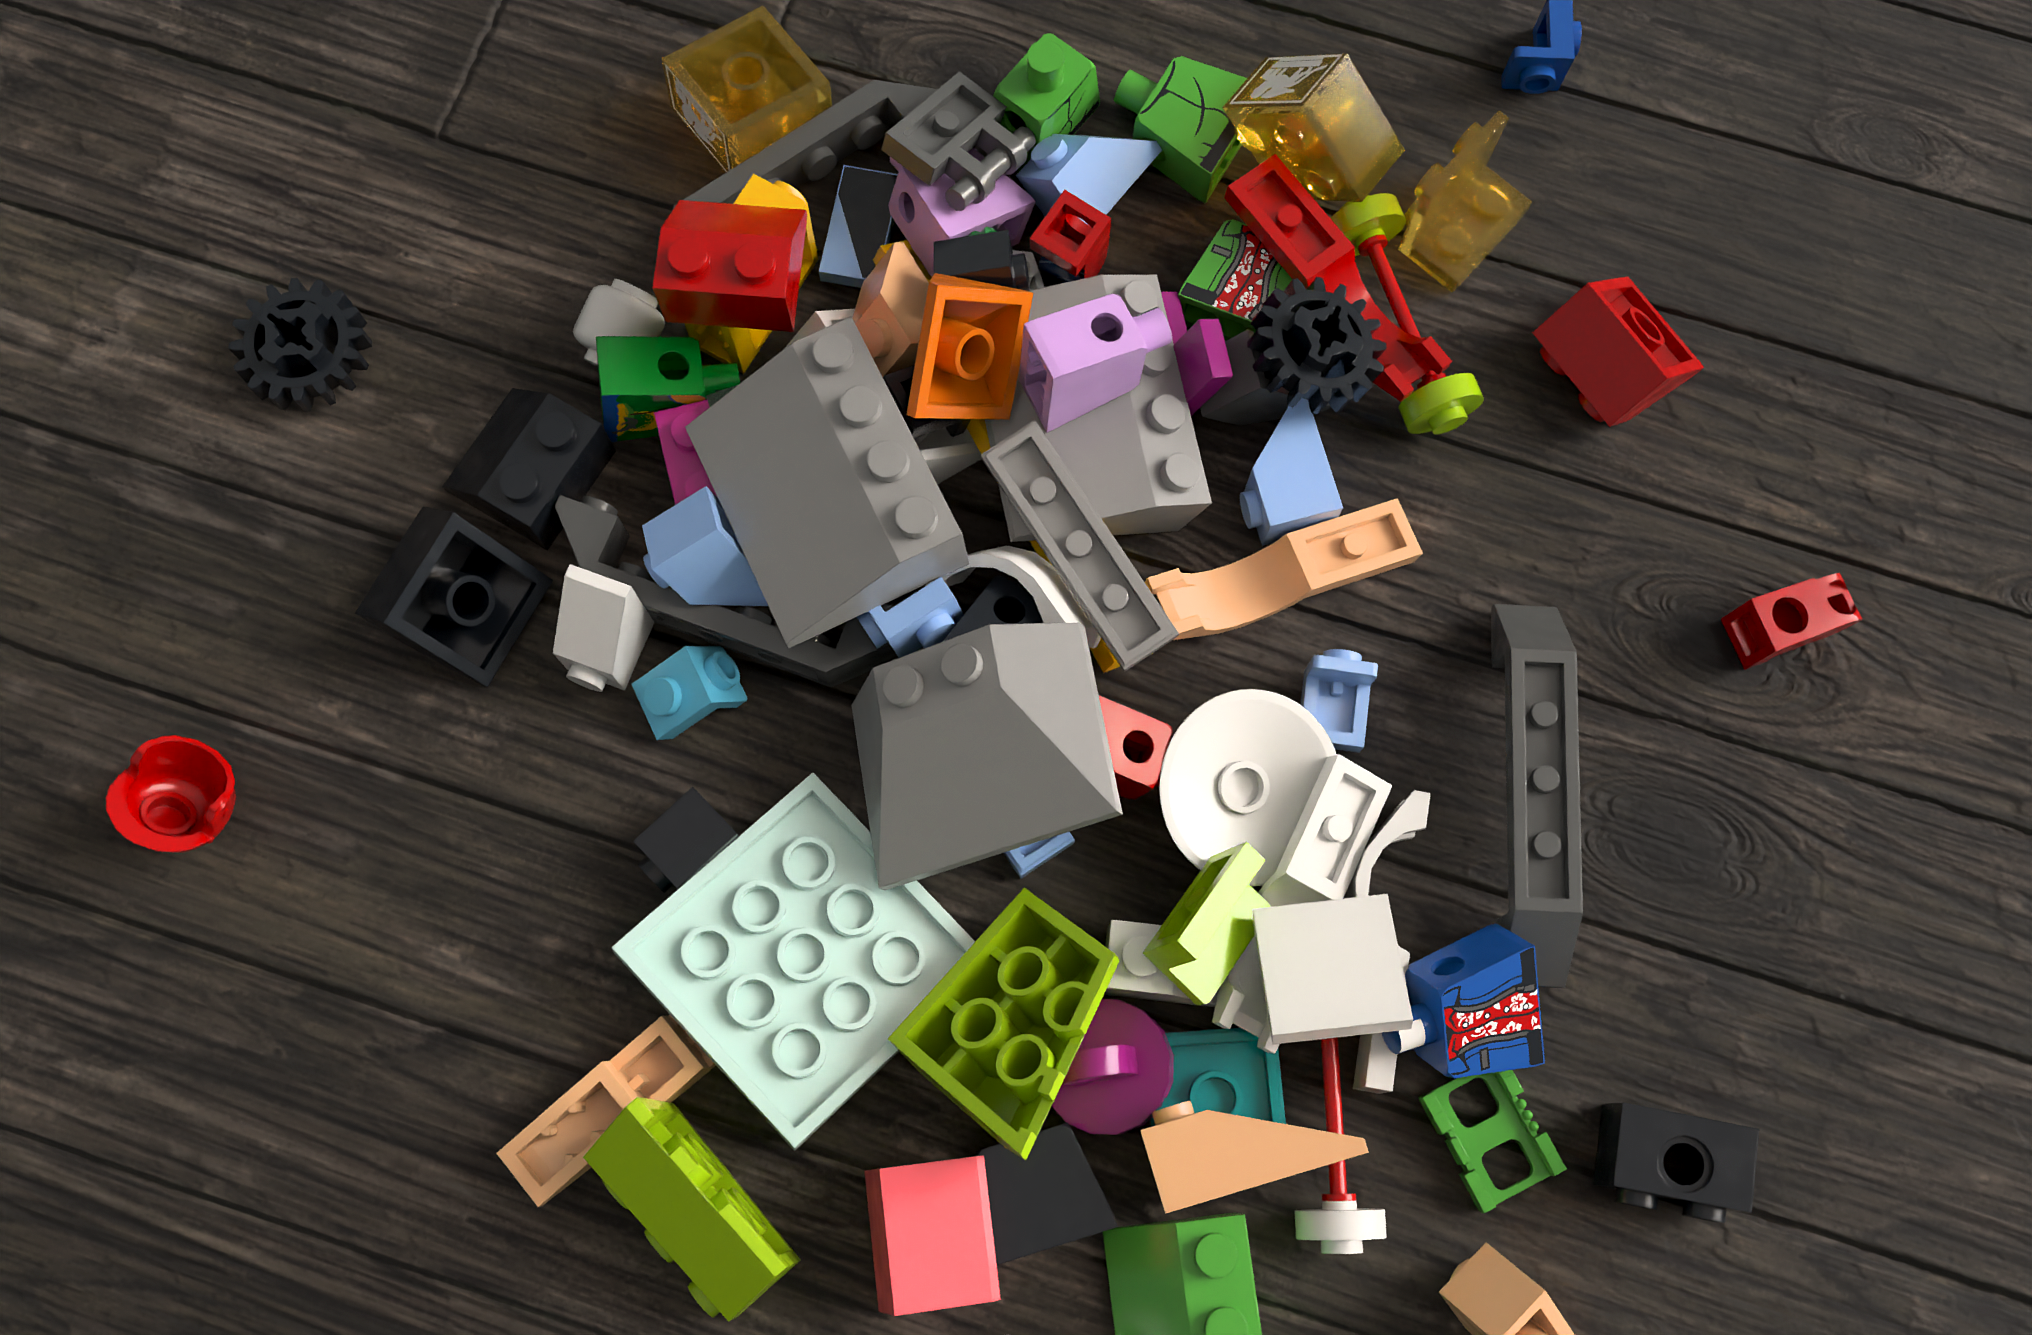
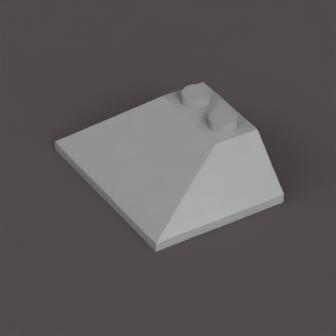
[851,622,1123,890]

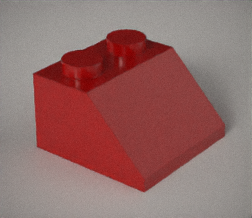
[652,200,807,332]
[1532,276,1704,427]

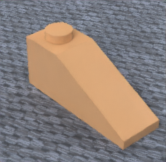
[1140,1100,1369,1214]

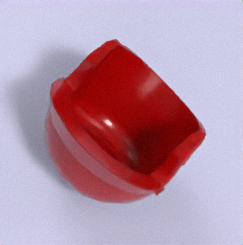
[106,735,236,853]

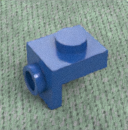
[1501,0,1582,94]

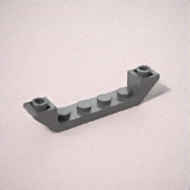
[673,80,938,209]
[555,495,899,688]
[1491,604,1583,988]

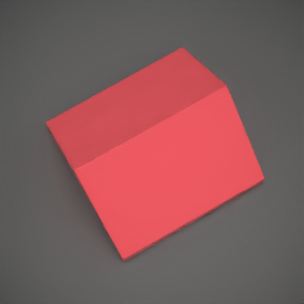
[864,1155,1001,1316]

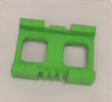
[1418,1070,1567,1213]

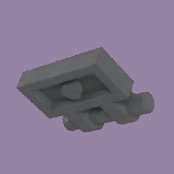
[881,71,1036,211]

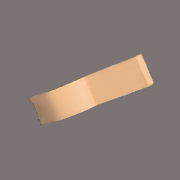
[1145,498,1423,640]

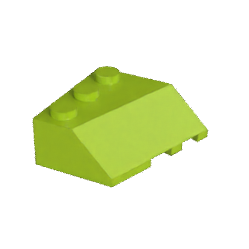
[888,888,1120,1160]
[583,1097,801,1322]

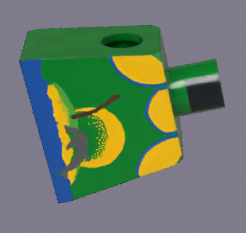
[596,336,740,442]

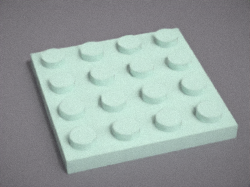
[612,773,975,1151]

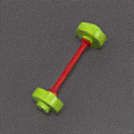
[1330,193,1484,434]

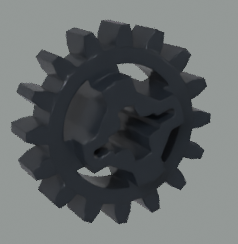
[1247,277,1387,414]
[229,278,372,412]

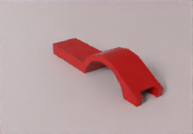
[1224,154,1452,402]

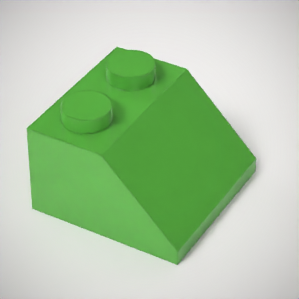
[1102,1212,1262,1335]

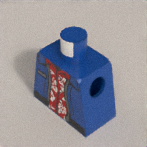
[1382,923,1545,1078]

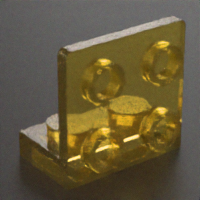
[1398,110,1532,293]

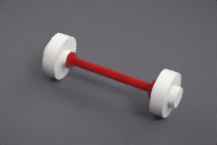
[1295,1037,1387,1254]

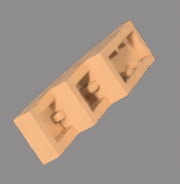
[496,1015,716,1207]

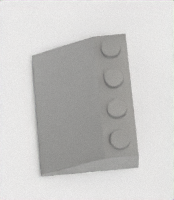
[985,275,1212,542]
[685,317,969,648]

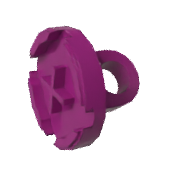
[1052,999,1174,1135]

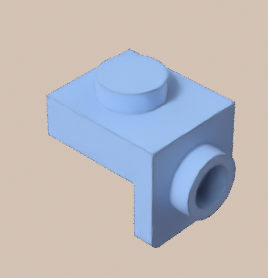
[857,577,964,658]
[1301,649,1378,753]

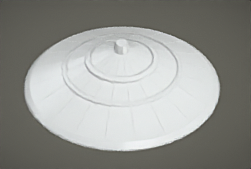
[1159,689,1337,886]

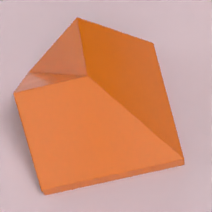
[906,273,1033,420]

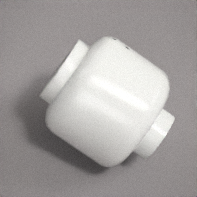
[573,279,665,367]

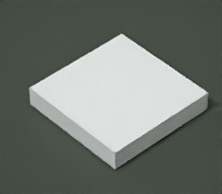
[1252,894,1413,1045]

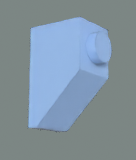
[1016,134,1162,226]
[1240,398,1343,546]
[642,486,768,606]

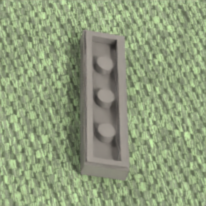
[981,419,1179,672]

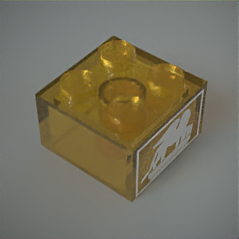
[662,6,832,173]
[1222,53,1405,202]

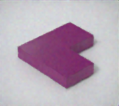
[1161,292,1233,416]

